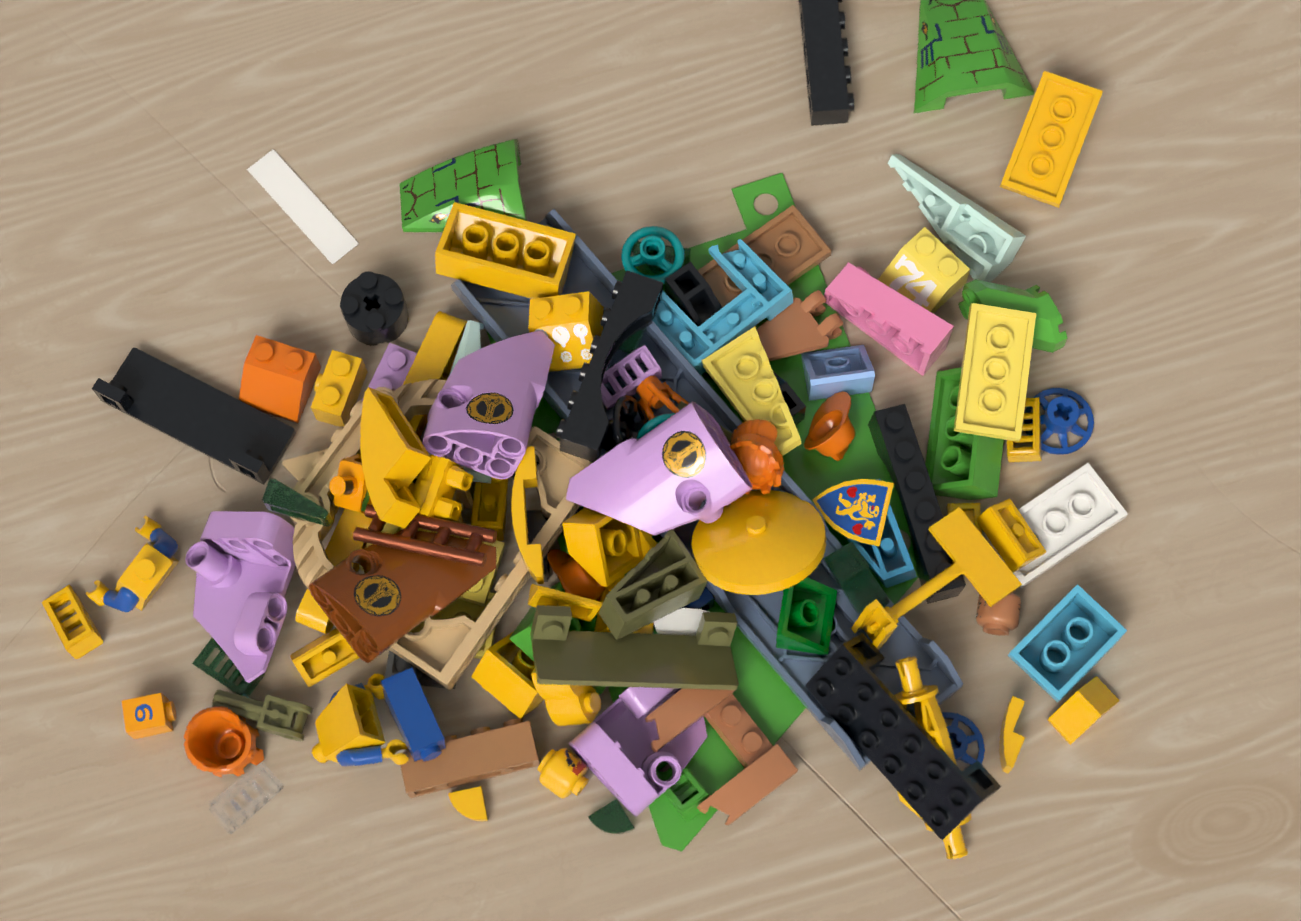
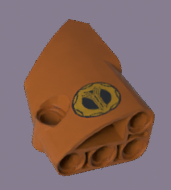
[309,529,496,663]

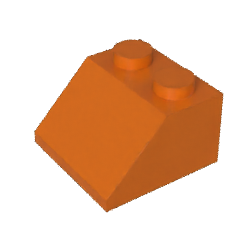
[239,335,321,423]

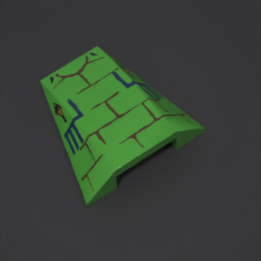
[914,0,1034,113]
[400,139,527,232]

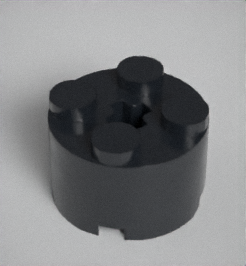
[340,271,408,346]

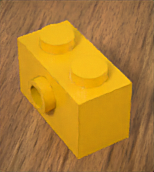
[310,350,368,427]

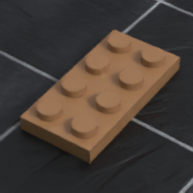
[698,205,831,308]

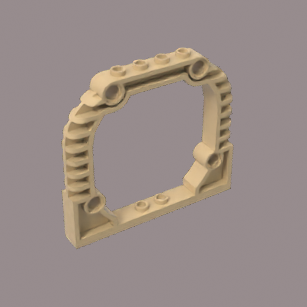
[288,379,592,691]

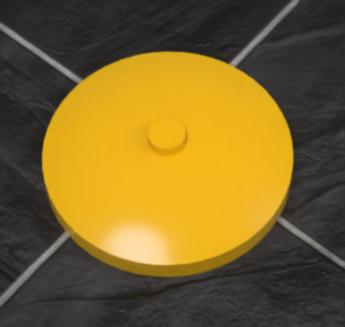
[692,490,826,595]

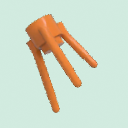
[636,375,690,420]

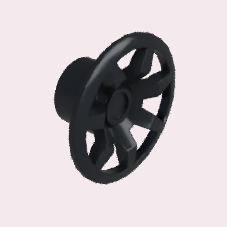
[603,395,648,452]

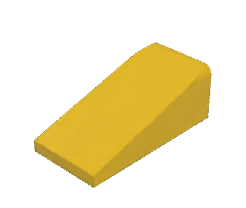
[471,477,509,541]

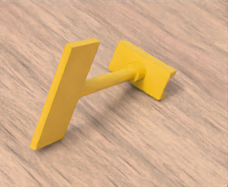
[851,507,1022,650]

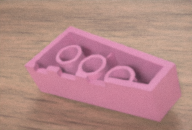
[824,262,954,376]

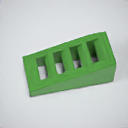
[656,761,710,822]

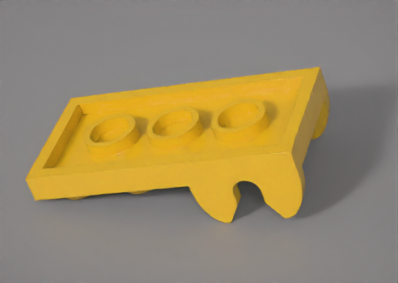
[1000,71,1103,208]

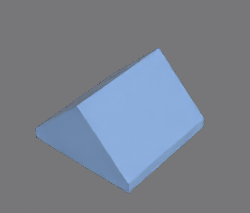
[801,345,875,401]

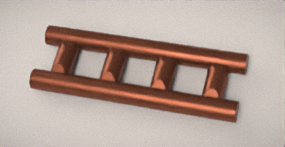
[353,504,497,567]

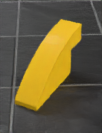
[360,387,432,529]

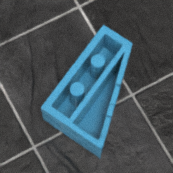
[843,478,917,588]

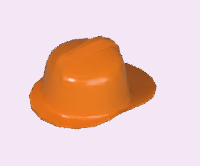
[804,391,856,461]
[547,549,607,601]

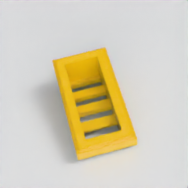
[1007,397,1042,463]
[42,584,103,659]

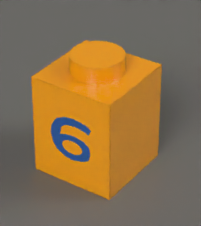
[122,693,176,739]

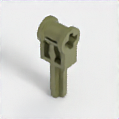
[212,690,313,741]

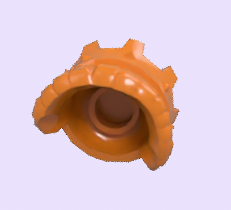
[729,419,784,495]
[184,706,264,778]

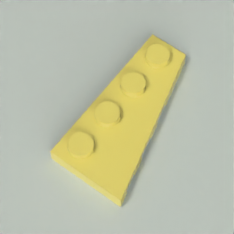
[702,326,802,456]

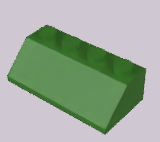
[925,367,1004,500]

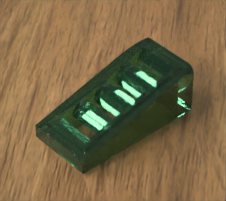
[262,478,333,527]
[192,638,265,697]

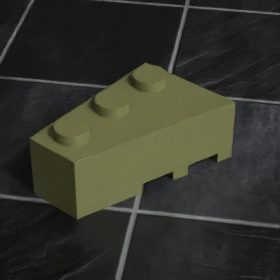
[599,529,708,640]

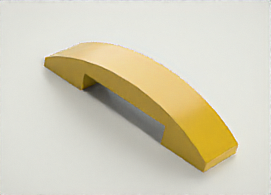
[511,446,545,585]

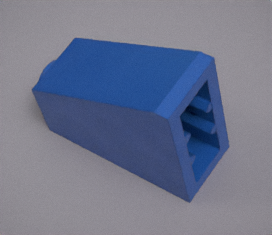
[381,667,446,762]

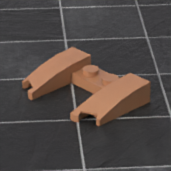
[645,689,798,826]

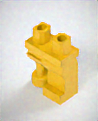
[408,455,474,521]

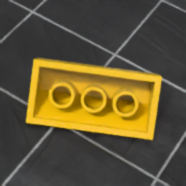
[435,202,576,299]

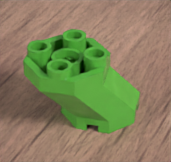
[959,279,1068,353]

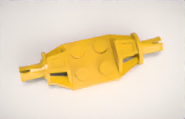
[894,656,972,859]

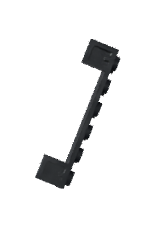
[92,348,296,485]
[806,633,1002,839]

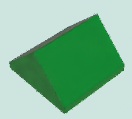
[776,577,837,655]

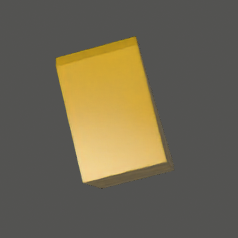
[1047,676,1120,745]

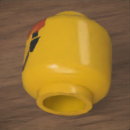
[537,748,589,799]

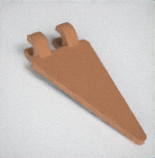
[756,290,843,361]

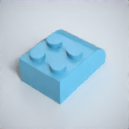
[1008,584,1127,703]

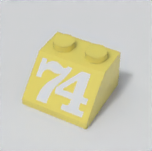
[878,227,970,314]

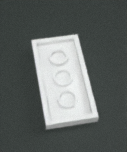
[983,463,1128,588]

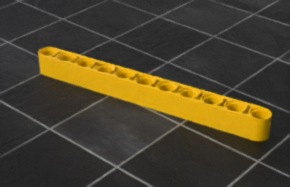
[295,311,467,634]

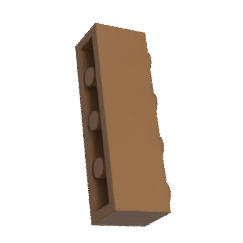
[400,718,540,798]

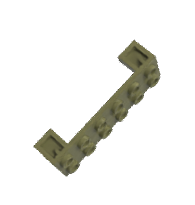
[530,605,739,690]

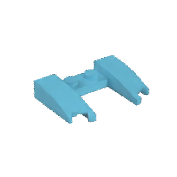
[653,239,794,375]

